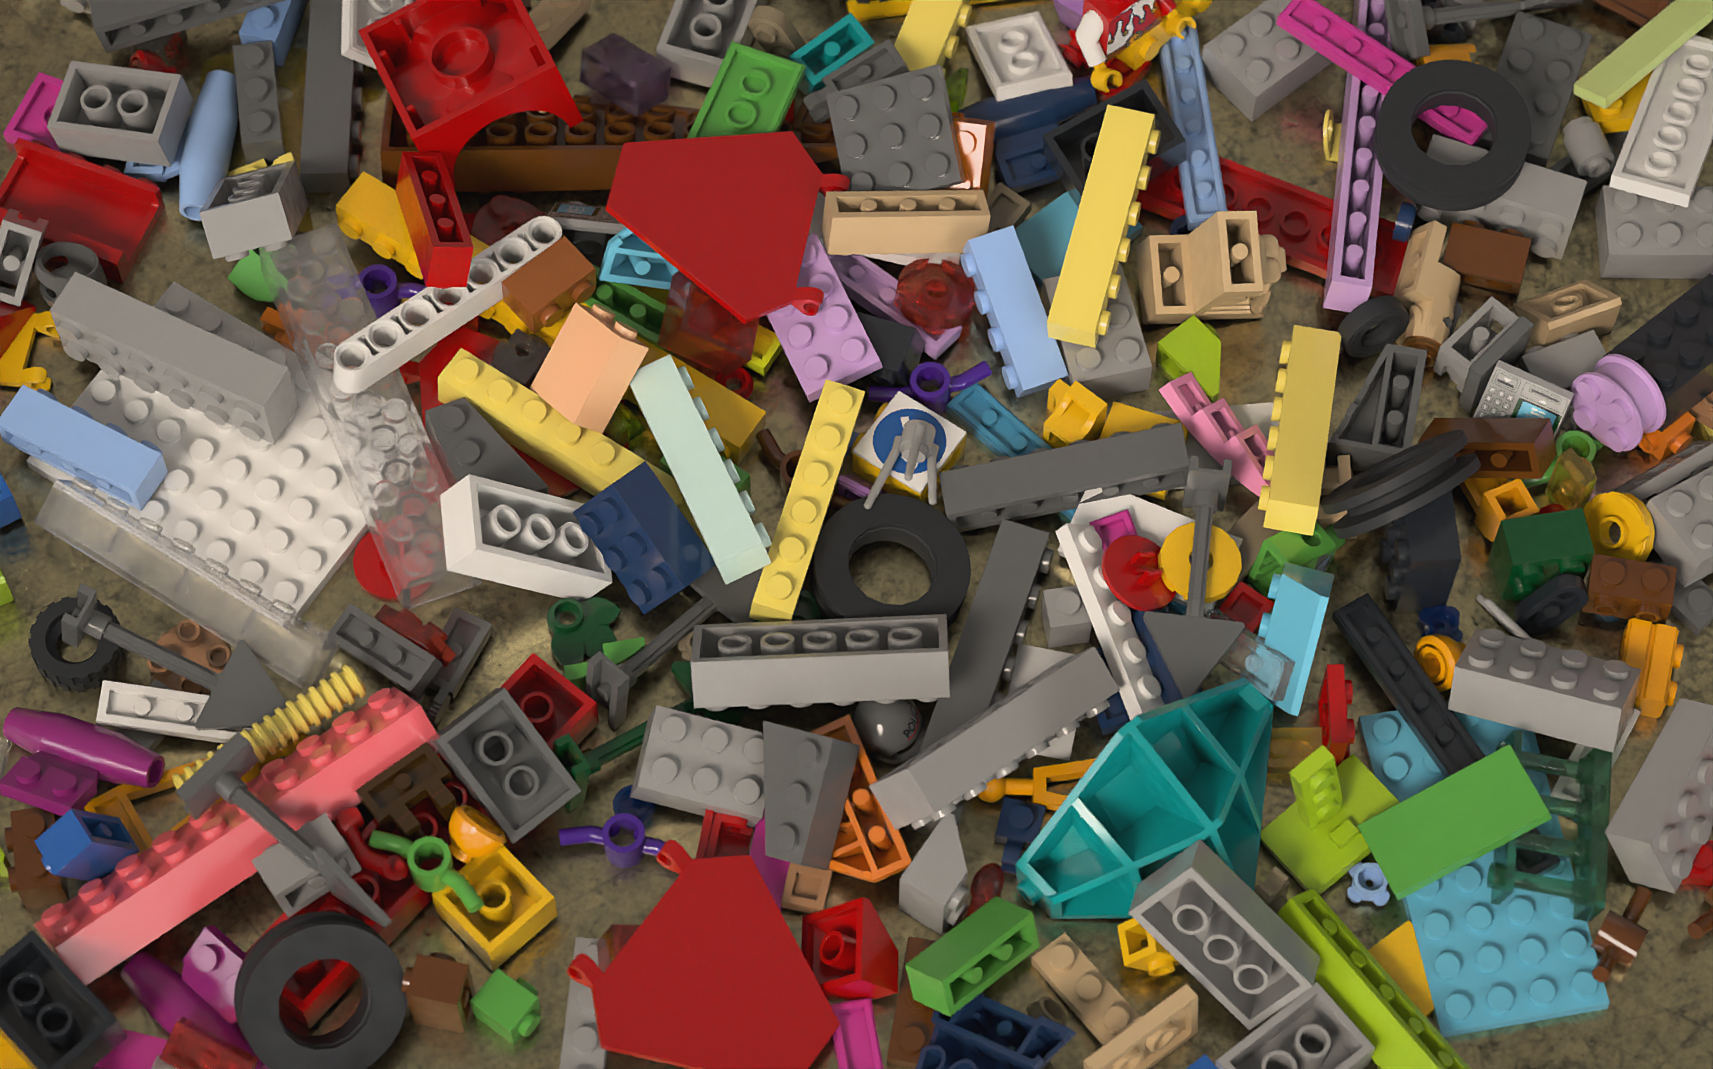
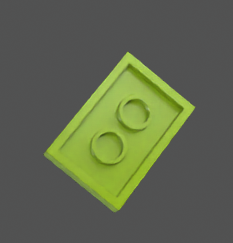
[1260,745,1400,895]

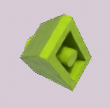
[1155,315,1221,403]

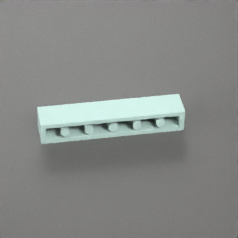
[630,354,772,584]

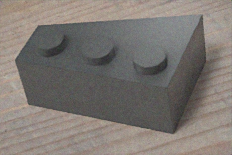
[1325,343,1427,472]
[425,397,549,494]
[763,721,860,871]

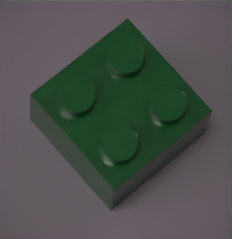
[1489,508,1595,601]

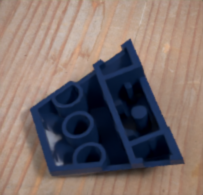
[916,993,1076,1069]

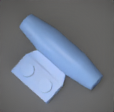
[124,70,238,221]

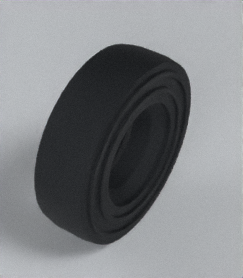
[1337,295,1409,358]

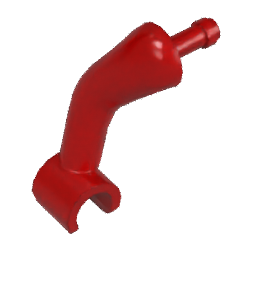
[335,807,409,881]

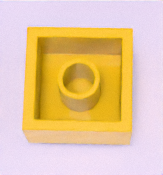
[432,845,558,971]

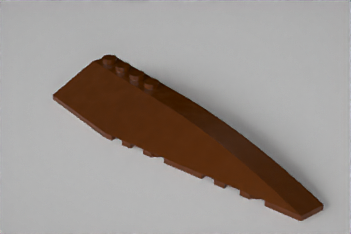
[380,92,839,194]

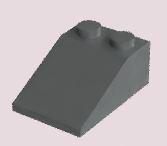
[429,688,582,844]

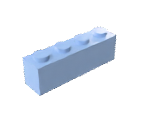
[960,225,1069,399]
[0,385,168,511]

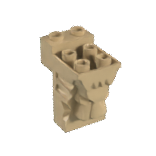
[1136,211,1287,325]

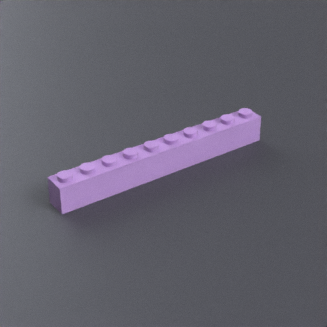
[1323,0,1392,312]

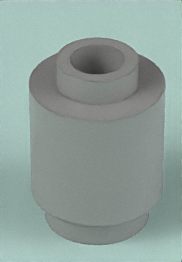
[1563,116,1614,177]

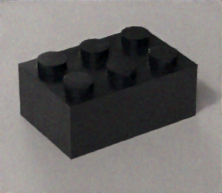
[1042,79,1186,209]
[1379,490,1462,614]
[0,929,127,1069]

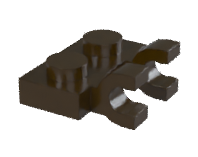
[356,742,457,842]

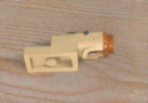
[1394,220,1462,367]

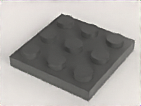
[826,64,966,192]

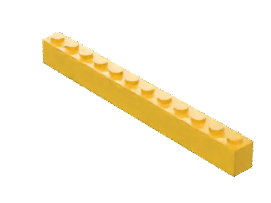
[336,171,766,466]

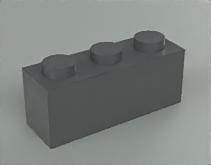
[233,41,286,167]

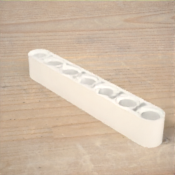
[333,216,562,394]

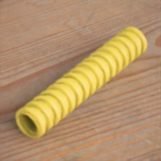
[172,664,366,789]

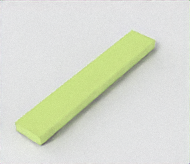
[1574,0,1713,109]

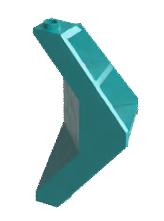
[1016,677,1273,919]

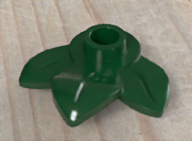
[547,597,621,667]

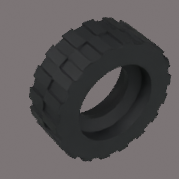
[28,596,126,693]

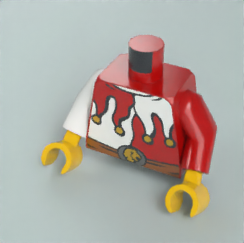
[1076,0,1196,93]

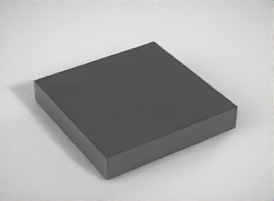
[1459,316,1534,414]

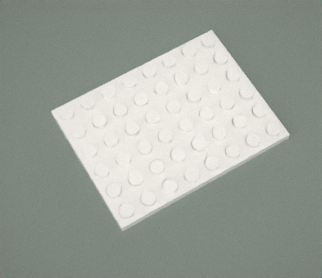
[26,281,425,628]

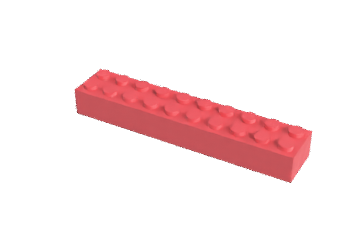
[33,686,437,986]

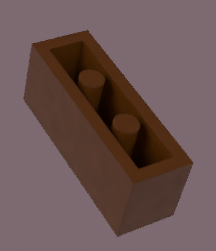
[1418,418,1557,479]

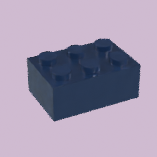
[572,461,716,614]

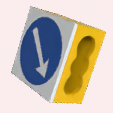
[850,391,966,503]

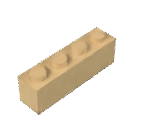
[821,190,991,255]

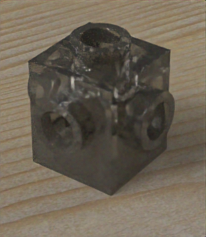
[490,328,551,391]

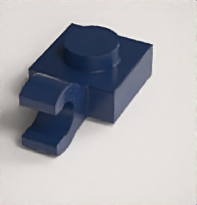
[994,797,1046,875]

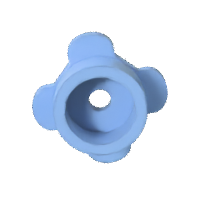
[1347,862,1390,906]

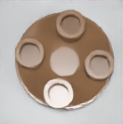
[147,619,232,695]

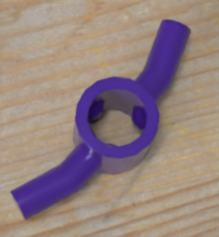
[316,264,427,318]
[868,361,992,414]
[559,813,666,868]

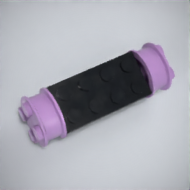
[1571,273,1713,452]

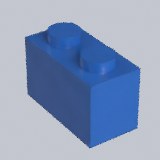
[34,808,140,881]

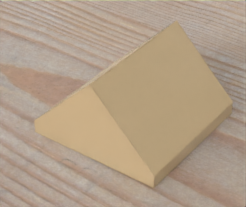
[1514,279,1622,348]

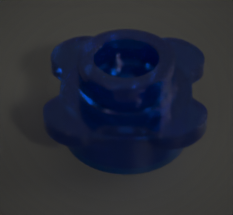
[1419,605,1463,642]

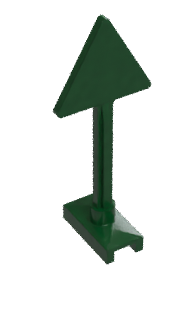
[552,662,749,812]

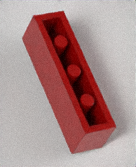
[395,151,474,289]

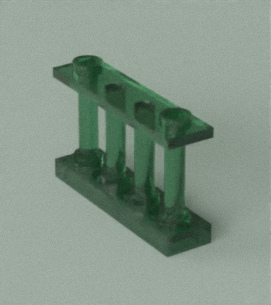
[1487,729,1612,922]

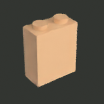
[530,303,649,434]

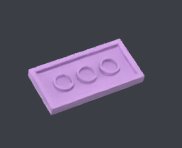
[767,232,883,403]

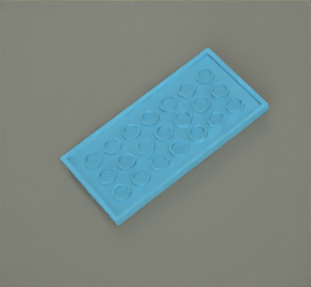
[1357,702,1610,1037]

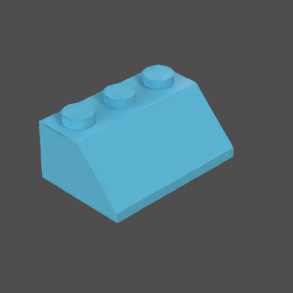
[1248,562,1334,716]

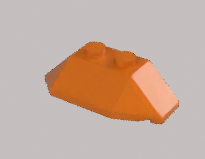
[810,714,912,883]

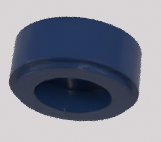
[1392,201,1418,243]

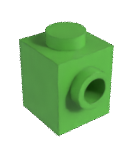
[470,968,541,1045]

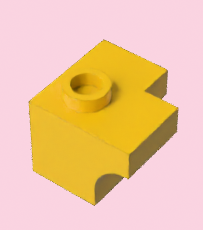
[1042,378,1108,449]

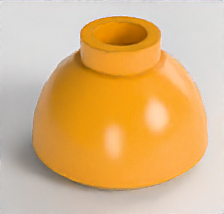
[1414,634,1466,692]
[449,805,506,864]

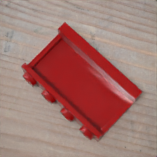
[0,138,165,284]

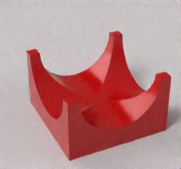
[358,0,584,188]

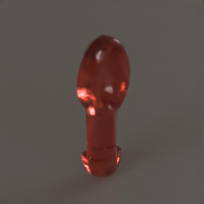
[959,862,1004,924]

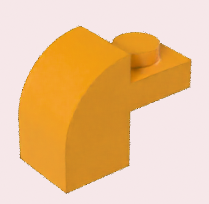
[1459,478,1540,542]

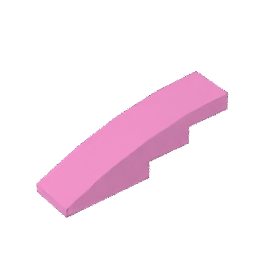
[1159,372,1274,497]

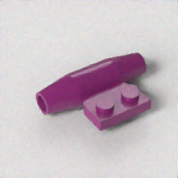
[0,707,165,816]
[121,925,269,1069]

